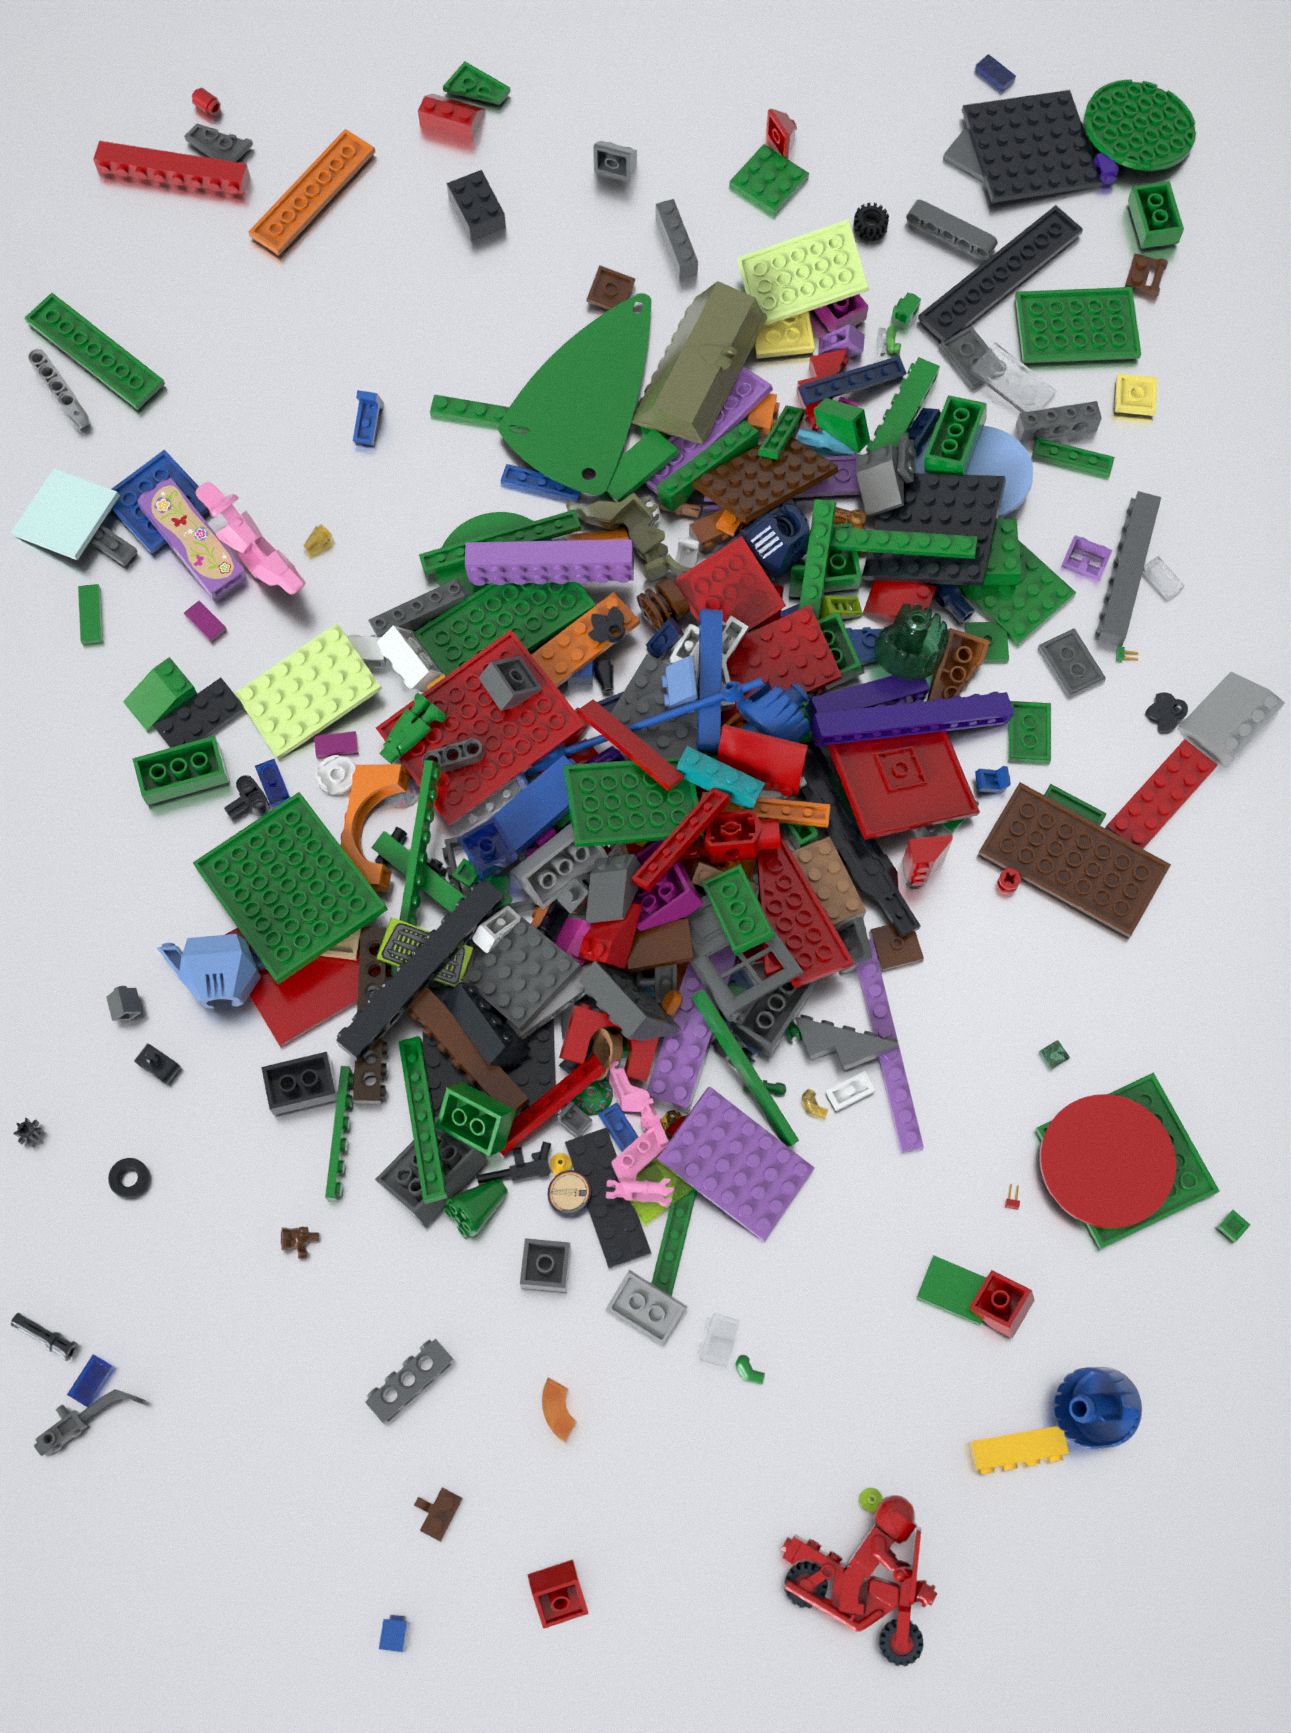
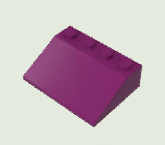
[632,840,704,931]

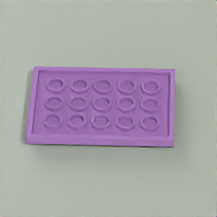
[657,1087,815,1241]

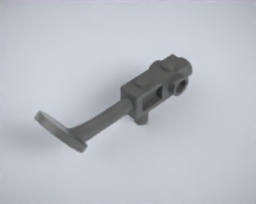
[34,1389,146,1456]

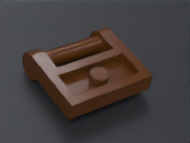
[1124,253,1168,297]

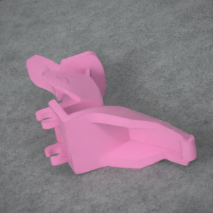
[196,482,306,594]

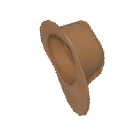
[590,1028,623,1081]

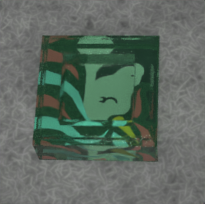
[1039,1040,1070,1070]

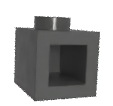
[106,986,142,1021]

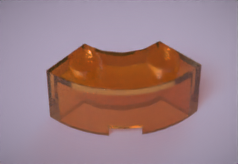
[542,1377,578,1444]

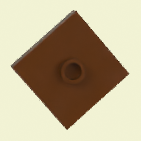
[586,265,636,310]
[869,924,924,971]

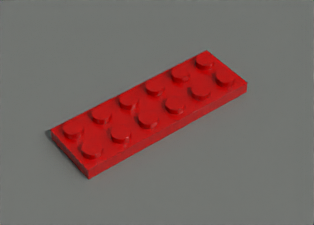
[1105,739,1218,849]

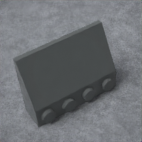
[579,961,682,1041]
[375,1116,488,1226]

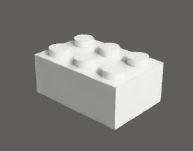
[376,625,443,692]

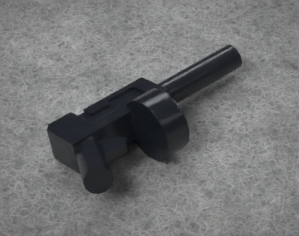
[477,1141,552,1184]

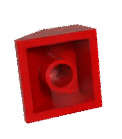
[969,1270,1035,1339]
[527,1559,589,1629]

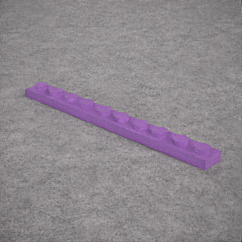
[856,939,924,1153]

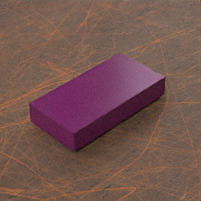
[184,600,227,643]
[314,731,358,758]

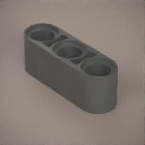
[422,738,485,774]

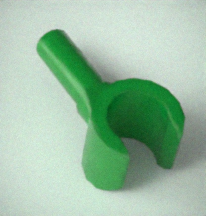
[787,1020,802,1043]

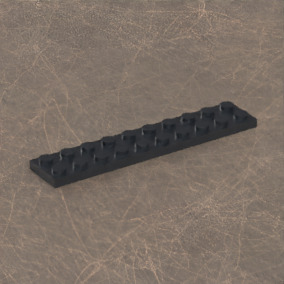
[918,205,1083,342]

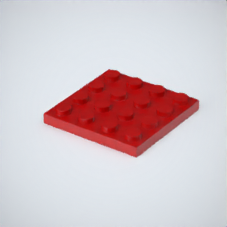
[673,536,786,632]

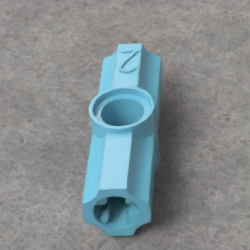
[797,428,856,457]

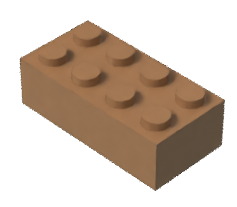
[792,836,866,929]

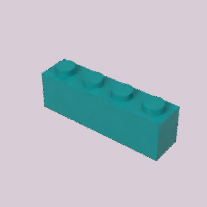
[676,746,765,810]

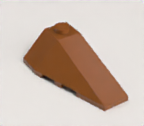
[927,628,990,701]

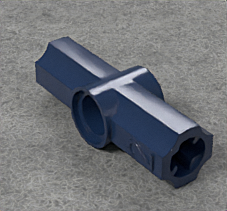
[925,583,975,623]

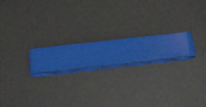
[697,609,723,752]

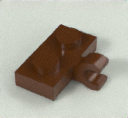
[414,1487,463,1542]

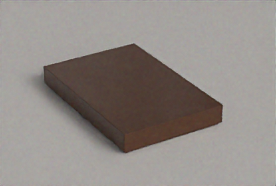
[627,918,695,972]

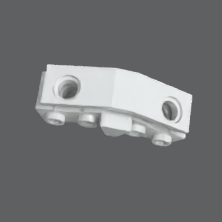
[693,616,748,712]

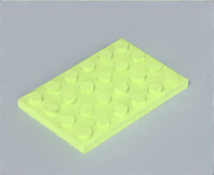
[737,219,869,326]
[235,623,382,759]

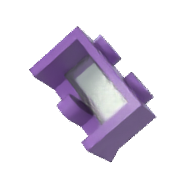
[1062,535,1113,581]

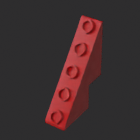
[796,349,850,432]

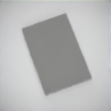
[605,1270,688,1347]

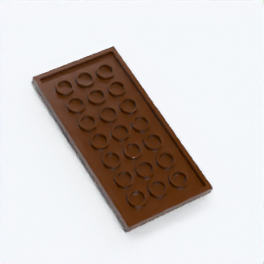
[978,782,1171,938]

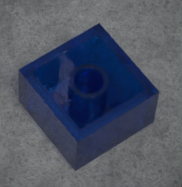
[457,816,518,880]

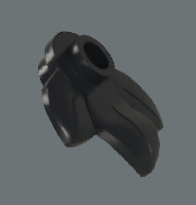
[588,606,626,643]
[1145,692,1188,732]

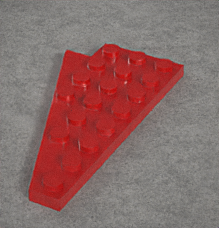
[757,831,854,989]

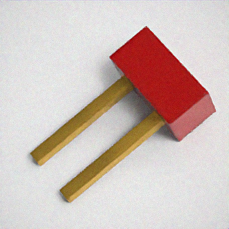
[1005,1184,1020,1209]

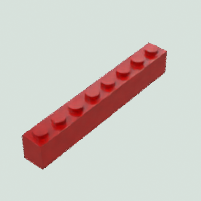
[93,141,250,195]

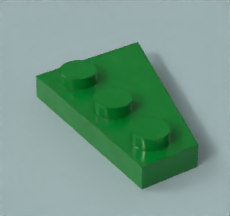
[443,61,510,105]

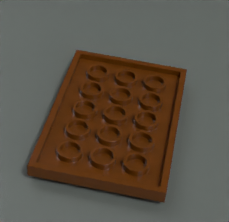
[693,437,838,523]

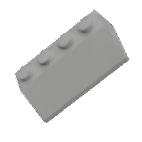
[511,822,608,910]

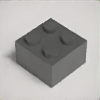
[520,1238,571,1292]

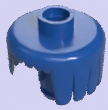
[736,683,811,743]
[1053,1367,1142,1449]

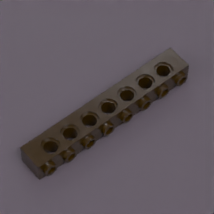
[353,927,391,1104]

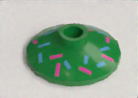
[570,1078,613,1116]

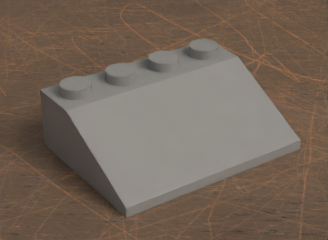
[1178,672,1285,768]

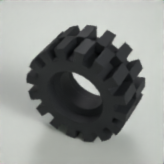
[853,203,889,241]

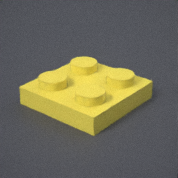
[1115,374,1157,416]

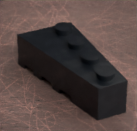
[443,983,531,1068]

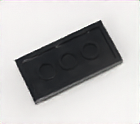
[153,677,246,748]

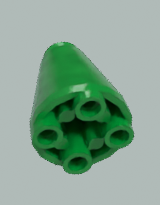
[443,1179,508,1237]

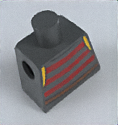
[557,871,592,915]

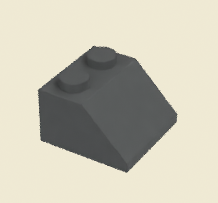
[593,141,637,180]
[478,656,542,711]

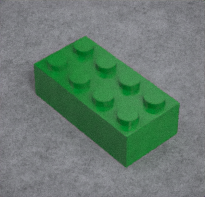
[924,395,987,475]
[132,735,229,805]

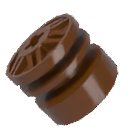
[636,577,690,631]

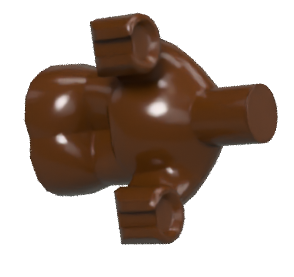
[280,1226,319,1259]

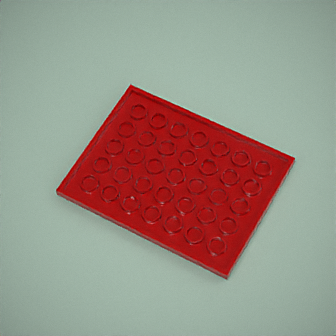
[376,630,586,827]

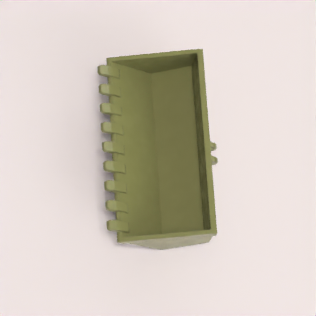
[631,281,767,444]

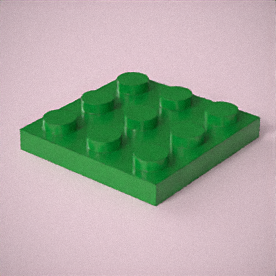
[729,144,809,216]

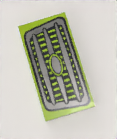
[376,917,473,987]

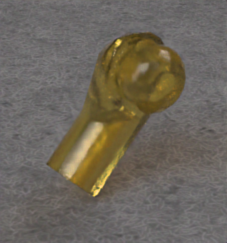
[802,1089,828,1119]
[660,1110,682,1141]

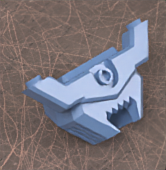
[157,934,267,1009]

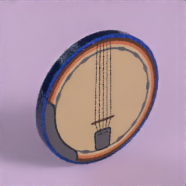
[547,1170,592,1215]

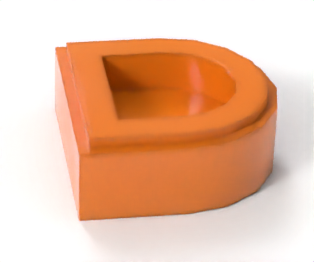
[661,990,682,1016]

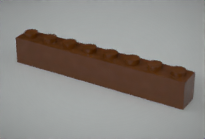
[407,987,529,1116]

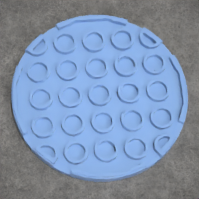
[914,426,1033,519]

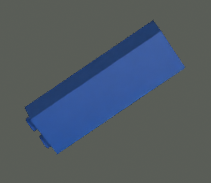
[467,755,577,874]

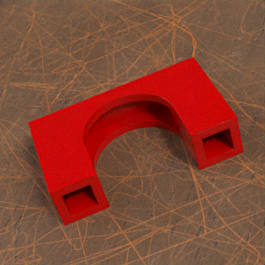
[559,1003,659,1082]

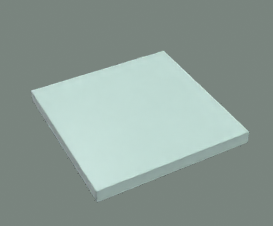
[11,469,120,560]

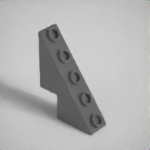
[368,579,467,637]
[795,1014,899,1070]

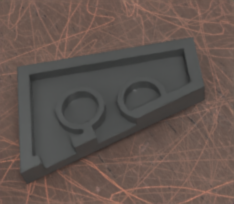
[184,124,253,162]

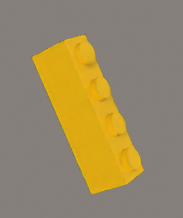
[968,1426,1069,1475]

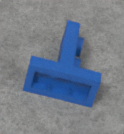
[353,390,384,446]

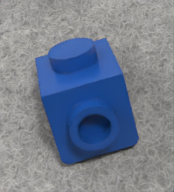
[975,766,1011,793]

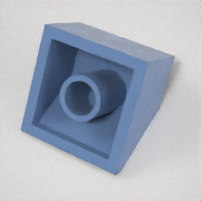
[661,656,697,713]

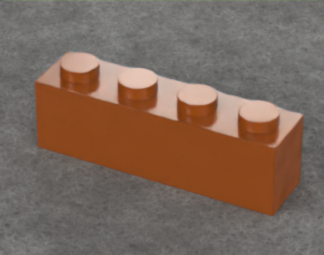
[689,508,763,553]

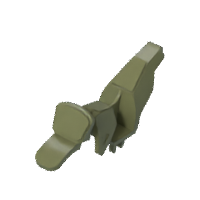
[566,493,690,581]

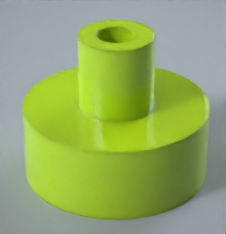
[859,1488,883,1512]

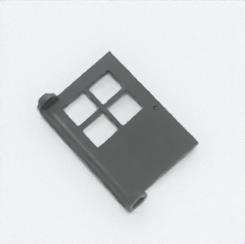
[674,895,803,1022]

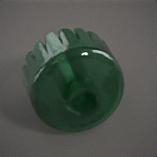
[874,603,949,680]

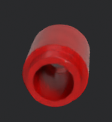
[192,88,221,115]

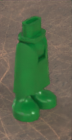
[379,692,448,764]

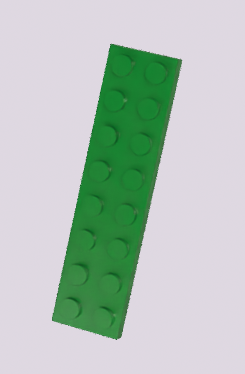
[24,293,165,410]

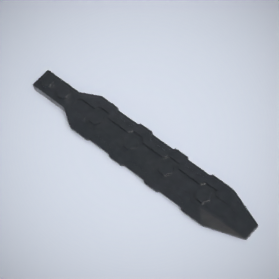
[800,741,921,938]

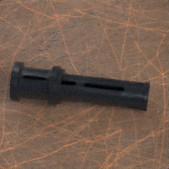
[10,1313,78,1361]

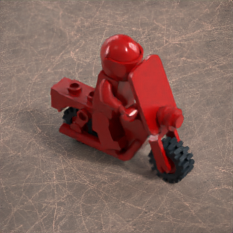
[781,1495,938,1667]

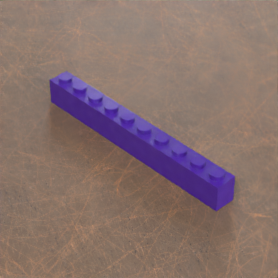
[809,691,1014,746]

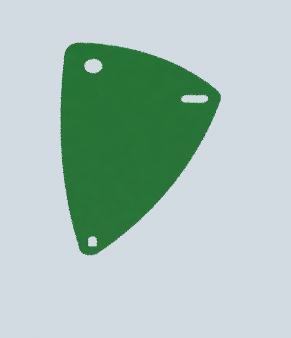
[498,293,652,495]

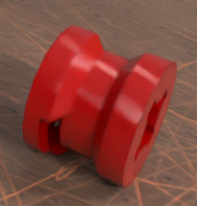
[997,868,1021,894]

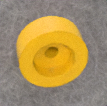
[550,1153,572,1176]

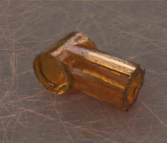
[833,507,866,529]

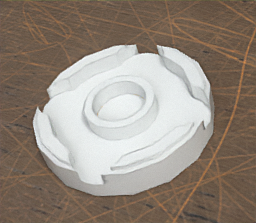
[316,755,356,796]

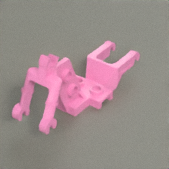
[606,1061,674,1207]

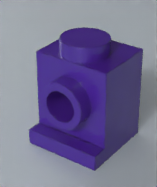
[1094,153,1119,184]

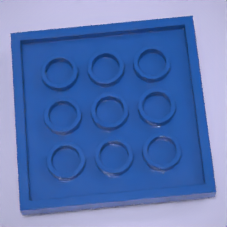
[111,449,209,554]

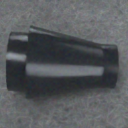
[594,660,614,692]

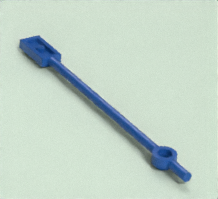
[527,677,764,775]

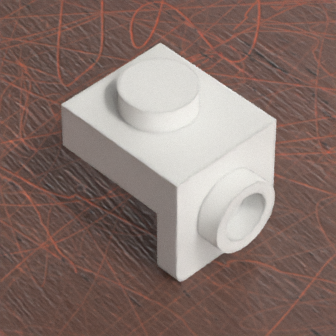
[675,538,699,569]

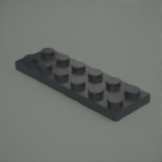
[565,1127,652,1269]

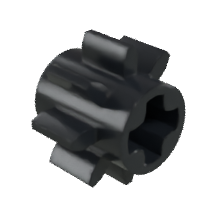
[13,1117,44,1147]

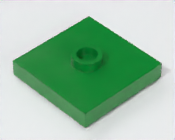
[965,622,1009,662]

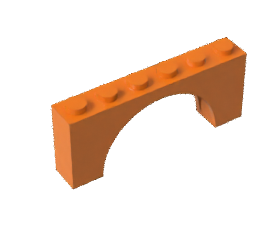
[340,764,410,892]

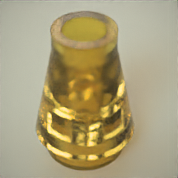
[302,524,332,554]

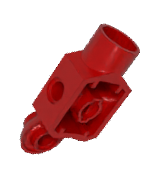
[680,810,781,863]

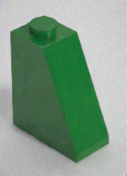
[814,398,870,453]

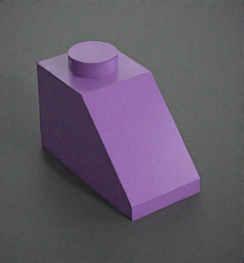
[818,324,865,357]

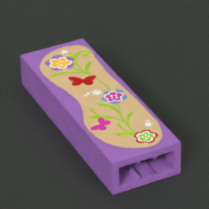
[137,478,246,600]

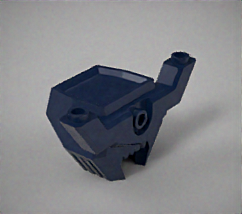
[715,498,810,580]

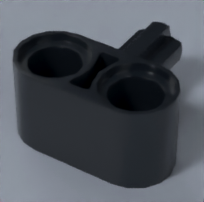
[224,775,270,817]
[134,1043,181,1084]

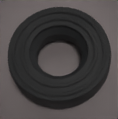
[108,1158,150,1199]

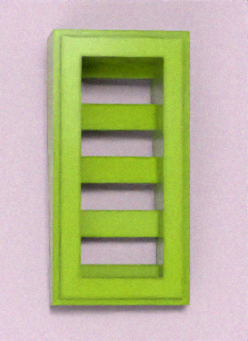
[820,596,863,619]

